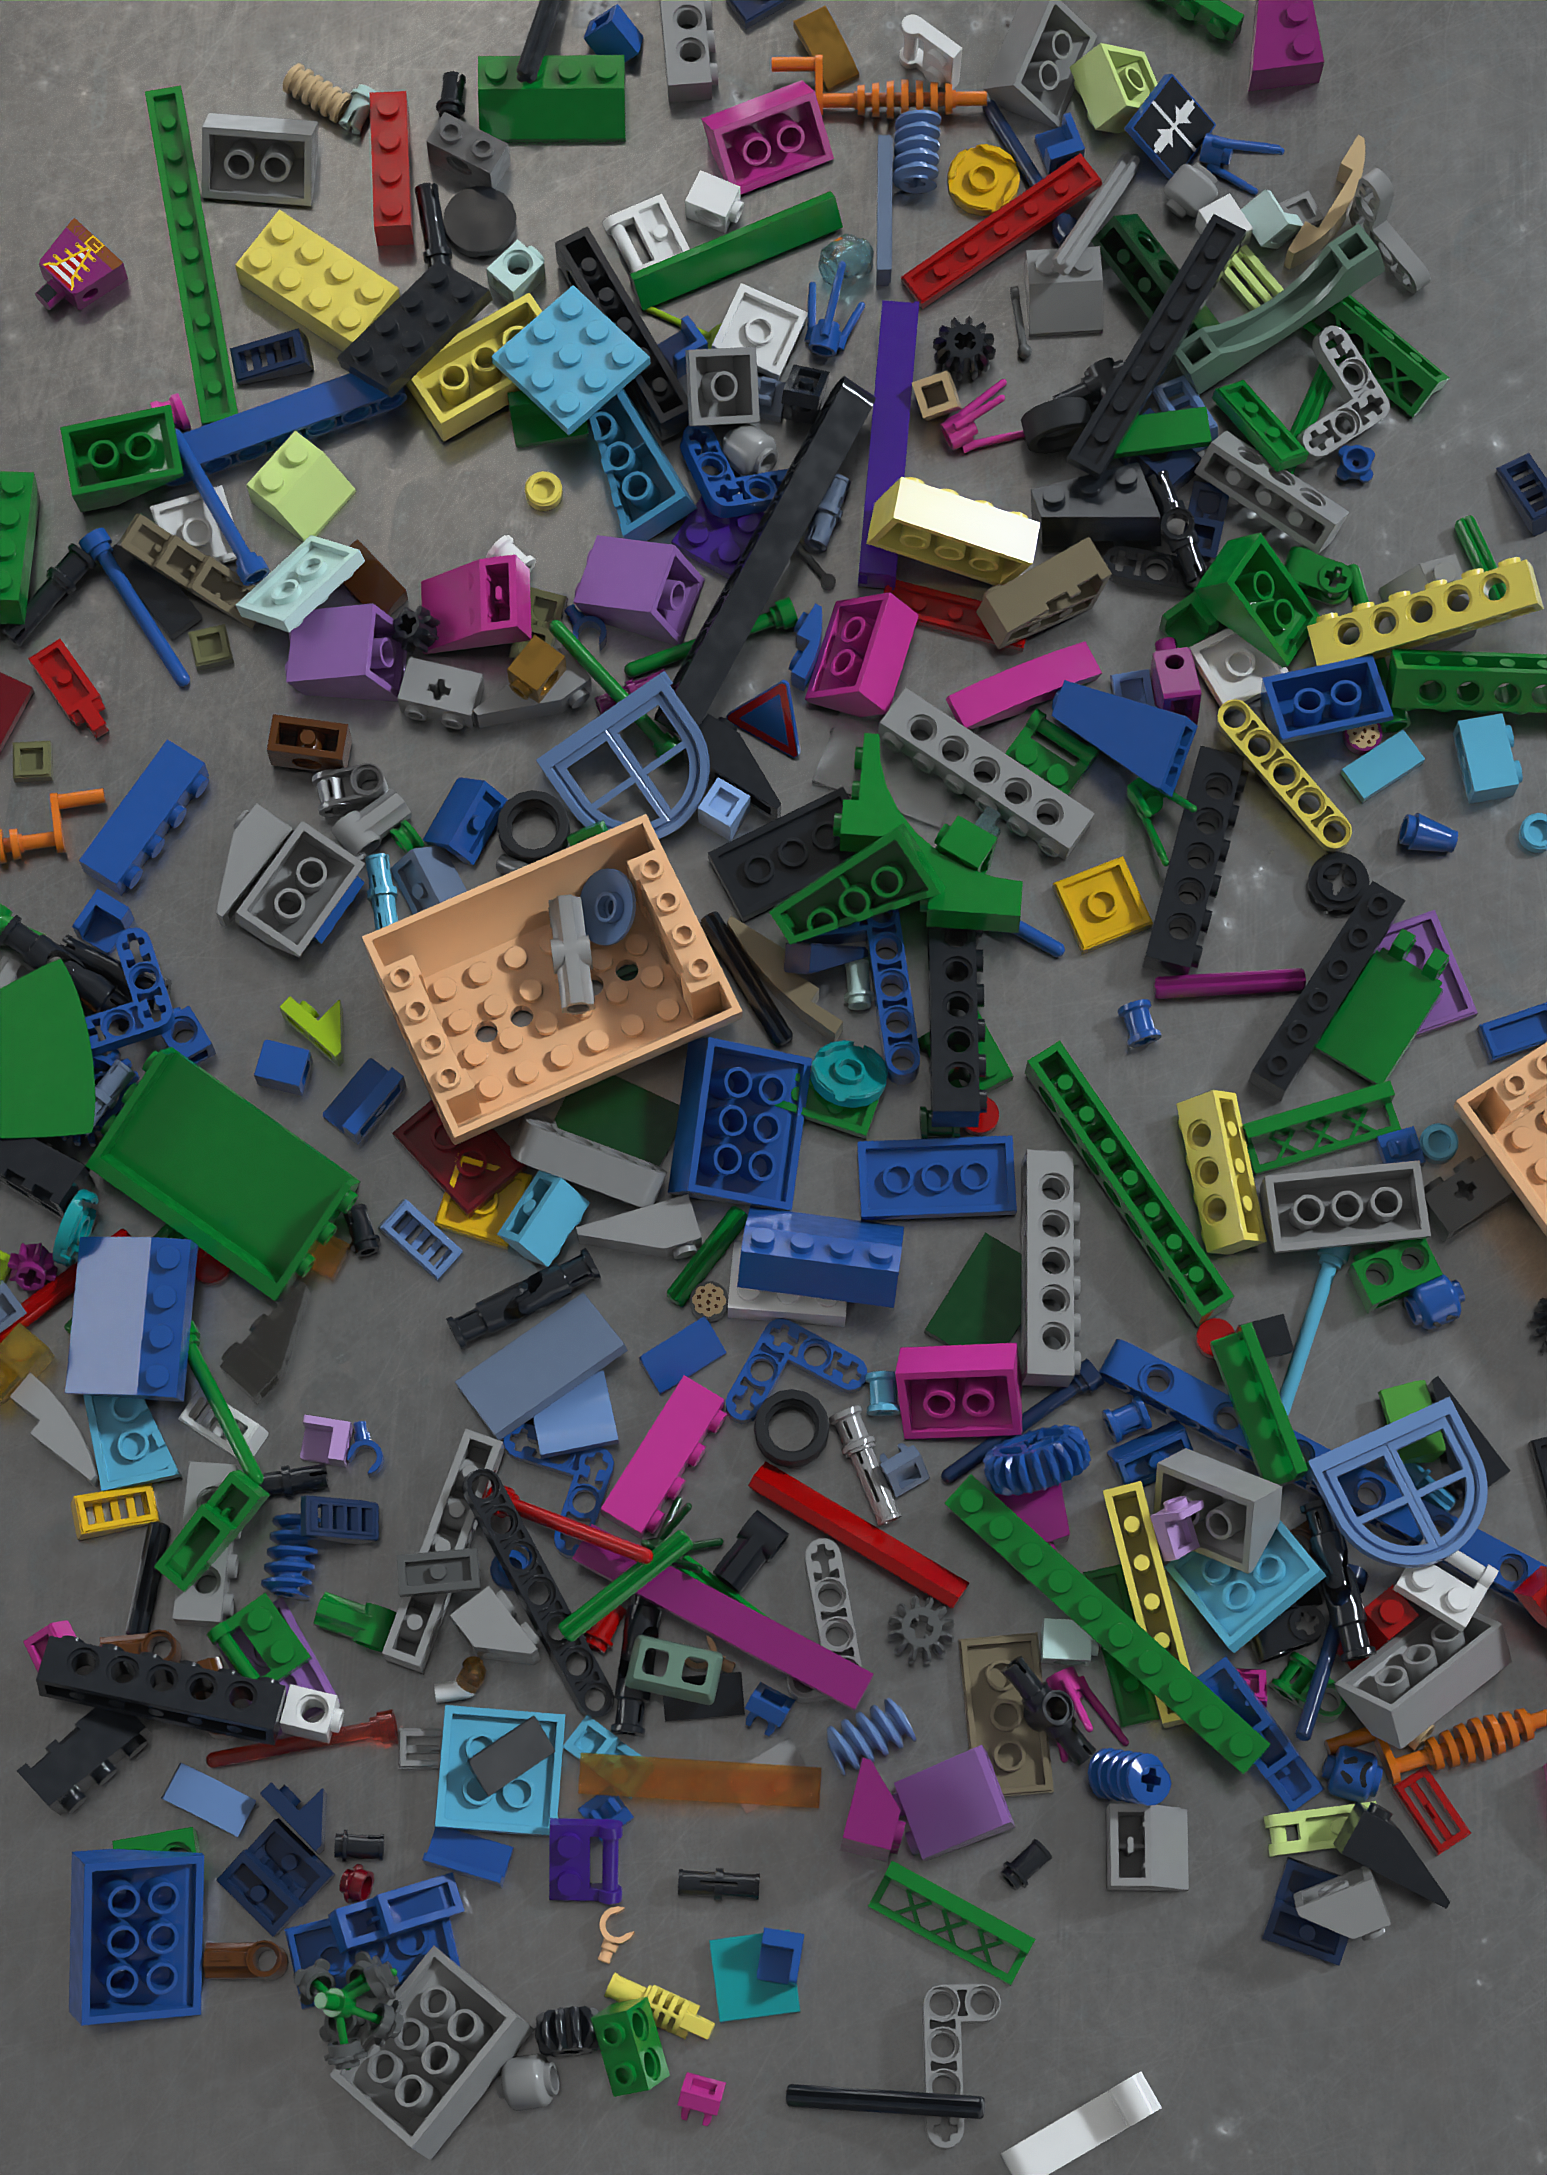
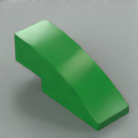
[154,1470,270,1592]

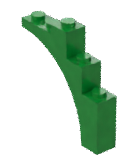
[833,733,1023,933]

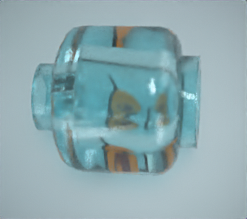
[818,233,874,289]

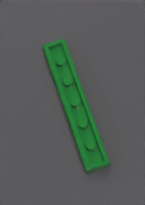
[629,191,843,311]

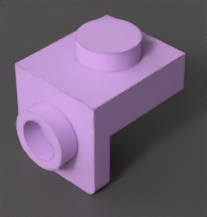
[1150,1496,1205,1561]

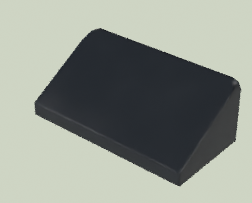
[663,1672,745,1722]
[466,1716,556,1797]

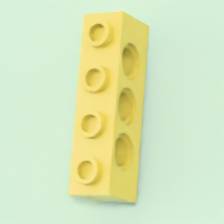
[1176,1090,1267,1255]

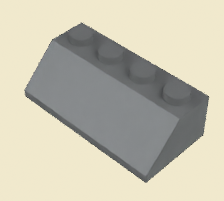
[1260,1160,1431,1254]
[1335,1611,1512,1749]

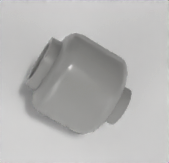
[1164,162,1218,219]
[722,424,778,476]
[496,2053,559,2111]

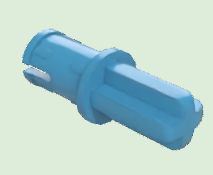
[1383,1463,1457,1512]

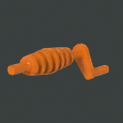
[772,54,987,119]
[0,788,106,864]
[1325,1708,1547,1785]

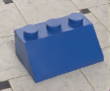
[1260,654,1393,743]

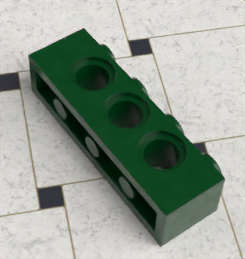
[1091,214,1220,339]

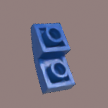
[788,603,822,692]

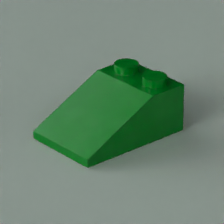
[60,405,184,512]
[1194,532,1320,668]

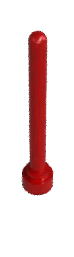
[485,1485,653,1564]

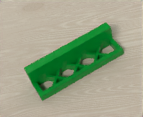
[1303,295,1450,417]
[1243,1081,1401,1177]
[1210,1322,1308,1486]
[868,1861,1036,1986]

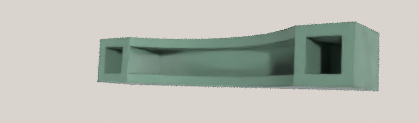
[1174,223,1385,395]

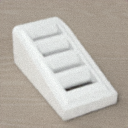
[178,1387,269,1459]

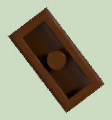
[342,539,408,616]

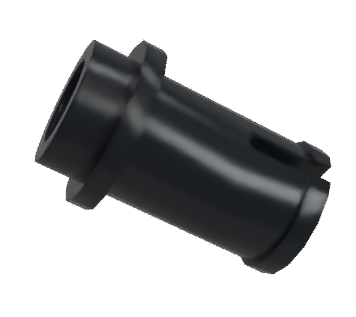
[436,71,466,119]
[342,1204,380,1257]
[334,1830,385,1862]
[1000,1839,1052,1890]

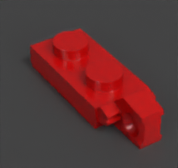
[28,639,109,739]

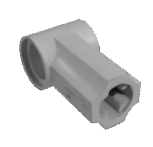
[331,788,412,860]

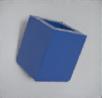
[583,4,643,62]
[1034,112,1085,175]
[658,315,708,379]
[72,889,134,955]
[254,1040,313,1096]
[757,1927,804,1986]

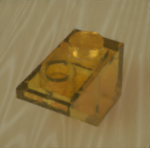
[0,1323,55,1406]

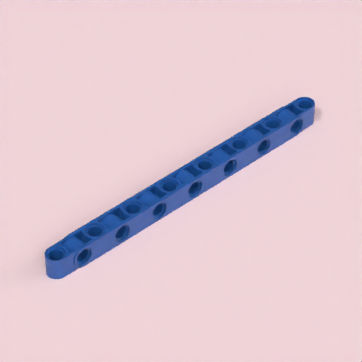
[1098,1339,1547,1608]

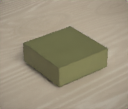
[188,624,234,671]
[12,741,53,783]

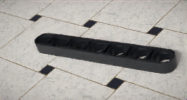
[462,1468,615,1718]

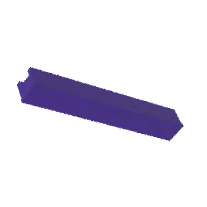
[858,300,919,590]

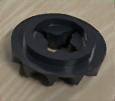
[1308,852,1370,912]

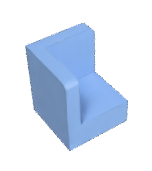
[698,777,751,841]

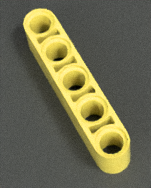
[1217,699,1352,852]

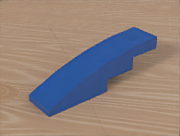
[1197,1656,1325,1812]

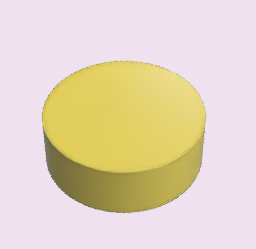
[525,471,563,511]

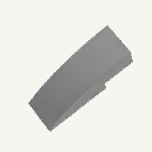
[10,1373,100,1488]

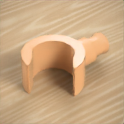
[684,1635,736,1673]
[597,1906,635,1964]

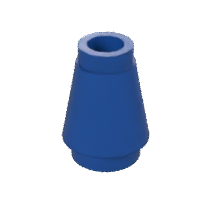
[1399,813,1458,853]

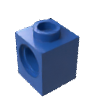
[160,1006,216,1065]

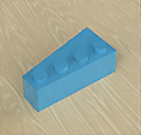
[589,388,697,541]

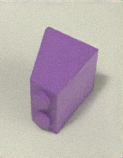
[573,535,705,646]
[285,603,407,702]
[891,1745,1015,1862]

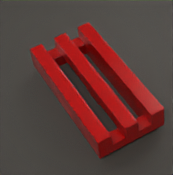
[1391,1765,1471,1857]

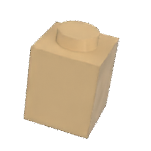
[912,370,962,421]

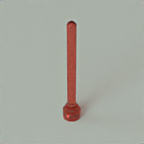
[206,1709,398,1768]

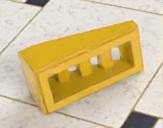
[71,1483,159,1540]

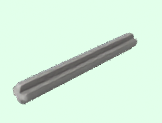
[1051,152,1140,276]

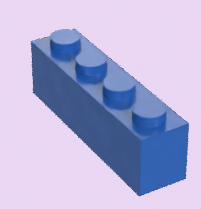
[79,739,209,896]

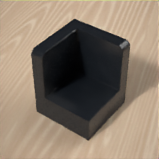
[1235,1314,1294,1360]

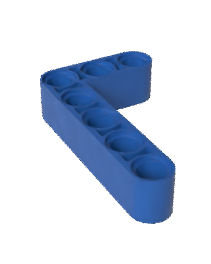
[800,908,920,1085]

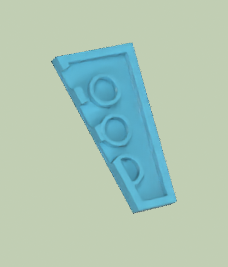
[83,1395,181,1491]

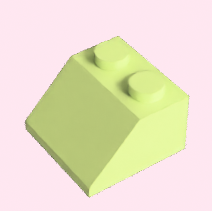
[1069,43,1158,133]
[246,431,356,542]

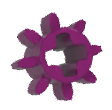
[8,1243,58,1291]

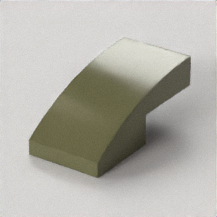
[509,587,568,659]

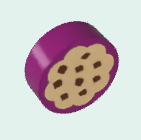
[1343,723,1382,755]

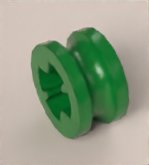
[389,819,425,855]

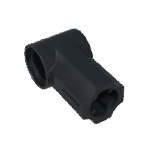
[713,1510,789,1594]

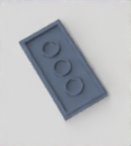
[455,1292,628,1440]

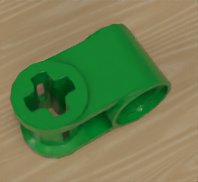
[1284,546,1353,606]
[1269,1651,1347,1723]

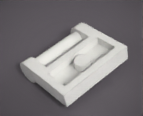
[899,14,963,90]
[602,194,690,280]
[1393,1534,1499,1632]

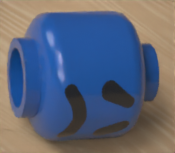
[1404,1274,1465,1330]
[1321,1745,1383,1803]

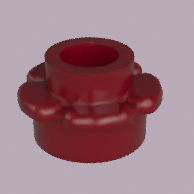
[339,1864,374,1903]

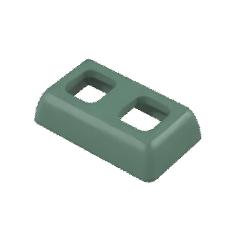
[625,1635,724,1705]

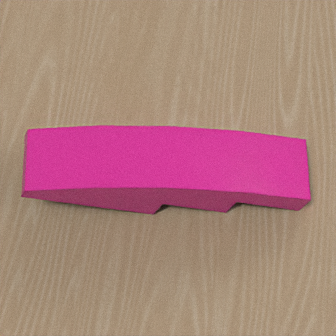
[946,641,1102,730]

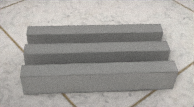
[398,1728,443,1770]

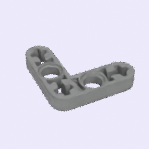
[1349,168,1431,293]
[1297,326,1390,461]

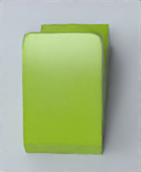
[279,996,344,1067]

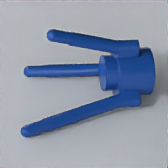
[1199,133,1285,195]
[804,261,865,357]

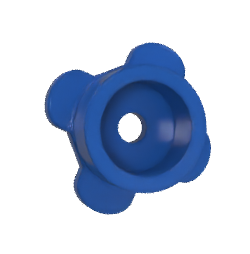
[1336,445,1375,483]

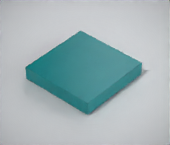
[709,1929,801,2023]

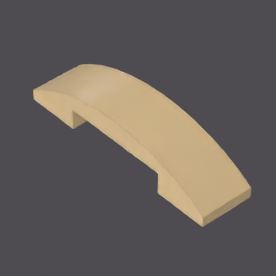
[1284,135,1365,269]

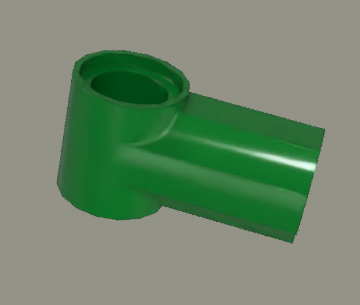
[313,1591,397,1652]

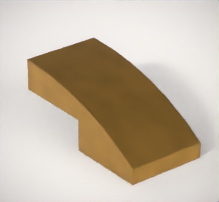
[793,6,860,93]

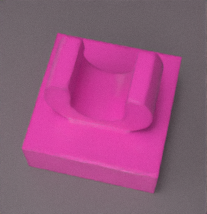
[677,2072,726,2126]

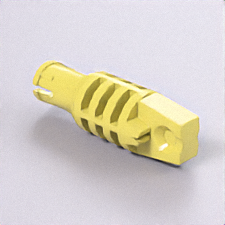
[604,1973,715,2039]

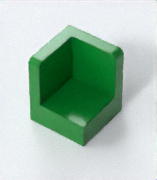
[1159,591,1220,648]

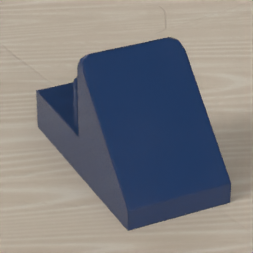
[260,1782,327,1855]

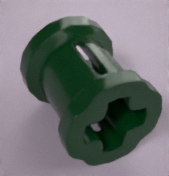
[919,1106,960,1139]

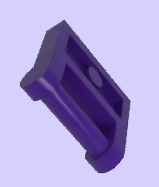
[549,1818,623,1904]

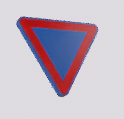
[726,680,801,758]

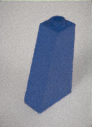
[1051,680,1198,797]

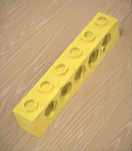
[1307,557,1544,666]

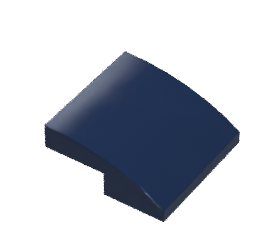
[216,1818,335,1937]
[1262,1857,1349,1966]

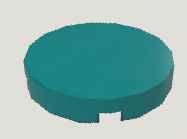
[810,1040,888,1108]
[53,1189,99,1267]

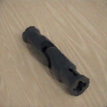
[0,915,132,1032]
[446,1248,601,1349]
[1300,1499,1377,1663]
[610,1594,662,1737]

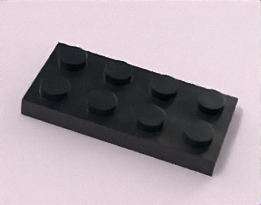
[337,260,493,398]
[708,787,858,922]

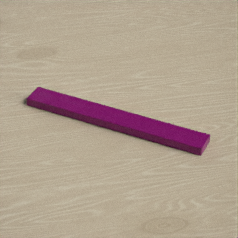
[572,1524,874,1711]

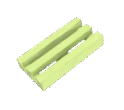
[1222,244,1284,311]

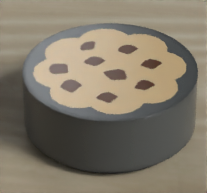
[690,1281,729,1322]

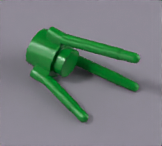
[1127,778,1197,867]

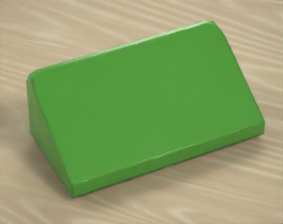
[1378,1380,1446,1464]

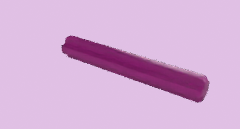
[1154,968,1306,999]

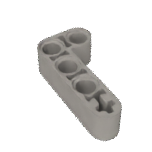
[510,1111,667,1208]
[787,1538,862,1704]
[922,1984,1001,2150]

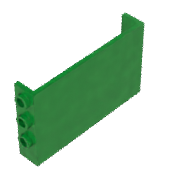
[85,1047,361,1301]

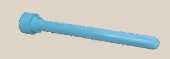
[1279,1246,1352,1416]

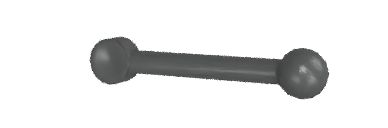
[1010,286,1032,359]
[796,541,836,590]

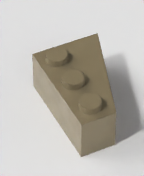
[976,537,1112,649]

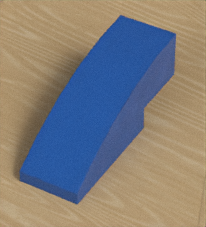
[328,1872,465,1954]

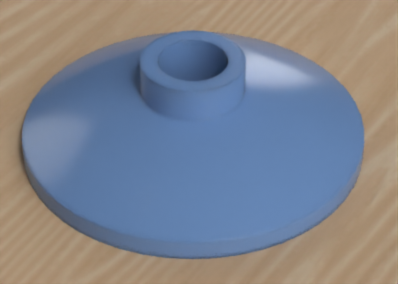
[580,868,636,946]

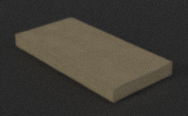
[958,1632,1054,1798]

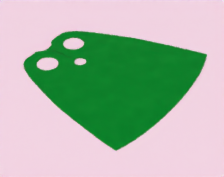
[0,958,95,1138]

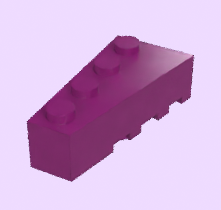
[1248,0,1324,92]

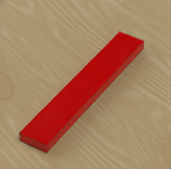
[901,153,1102,309]
[748,1461,969,1608]

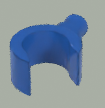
[565,604,607,651]
[347,1421,384,1478]

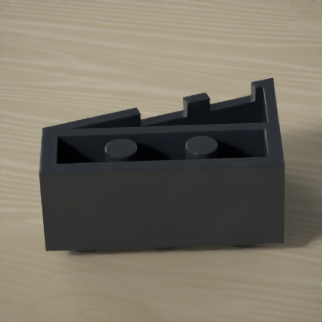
[1030,462,1161,546]
[0,1138,95,1219]
[17,1708,151,1815]

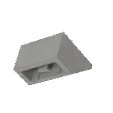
[450,1585,542,1665]
[1106,1804,1189,1891]

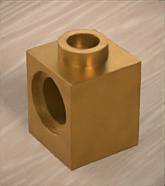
[507,635,567,704]

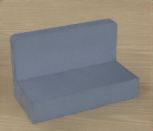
[390,846,467,914]

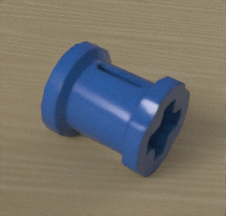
[1117,999,1162,1048]
[1102,1396,1152,1443]

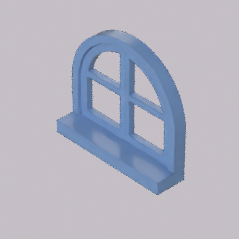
[536,671,710,839]
[1305,1396,1488,1568]

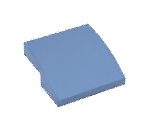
[533,1370,619,1459]

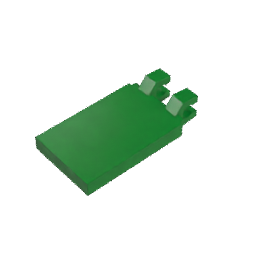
[1315,928,1450,1085]

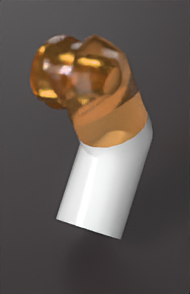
[434,1656,486,1704]

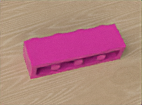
[600,1375,727,1540]

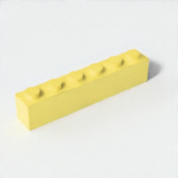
[1102,1481,1191,1729]

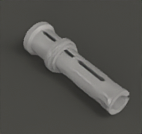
[828,1405,902,1526]

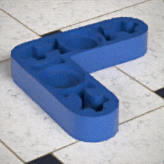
[679,425,789,518]
[85,927,175,1056]
[726,1318,868,1424]
[503,1423,615,1559]

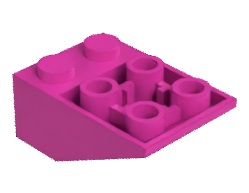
[421,554,532,654]

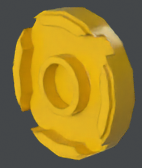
[947,144,1020,216]

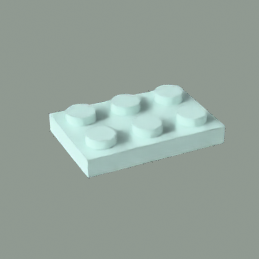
[236,535,365,632]

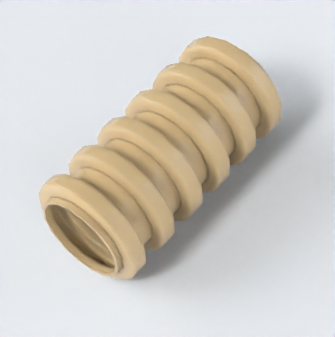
[283,63,352,123]

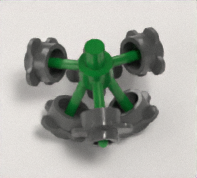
[293,1951,404,2070]

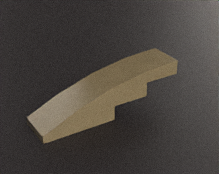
[117,513,256,629]
[727,916,843,1042]

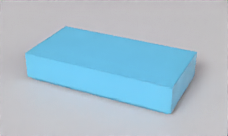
[1340,730,1425,803]

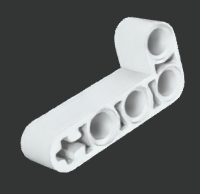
[1000,2071,1162,2175]

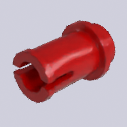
[583,1605,626,1654]

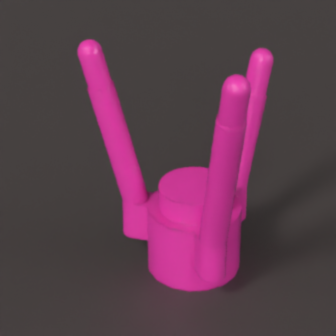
[940,379,1025,454]
[1046,1667,1129,1763]

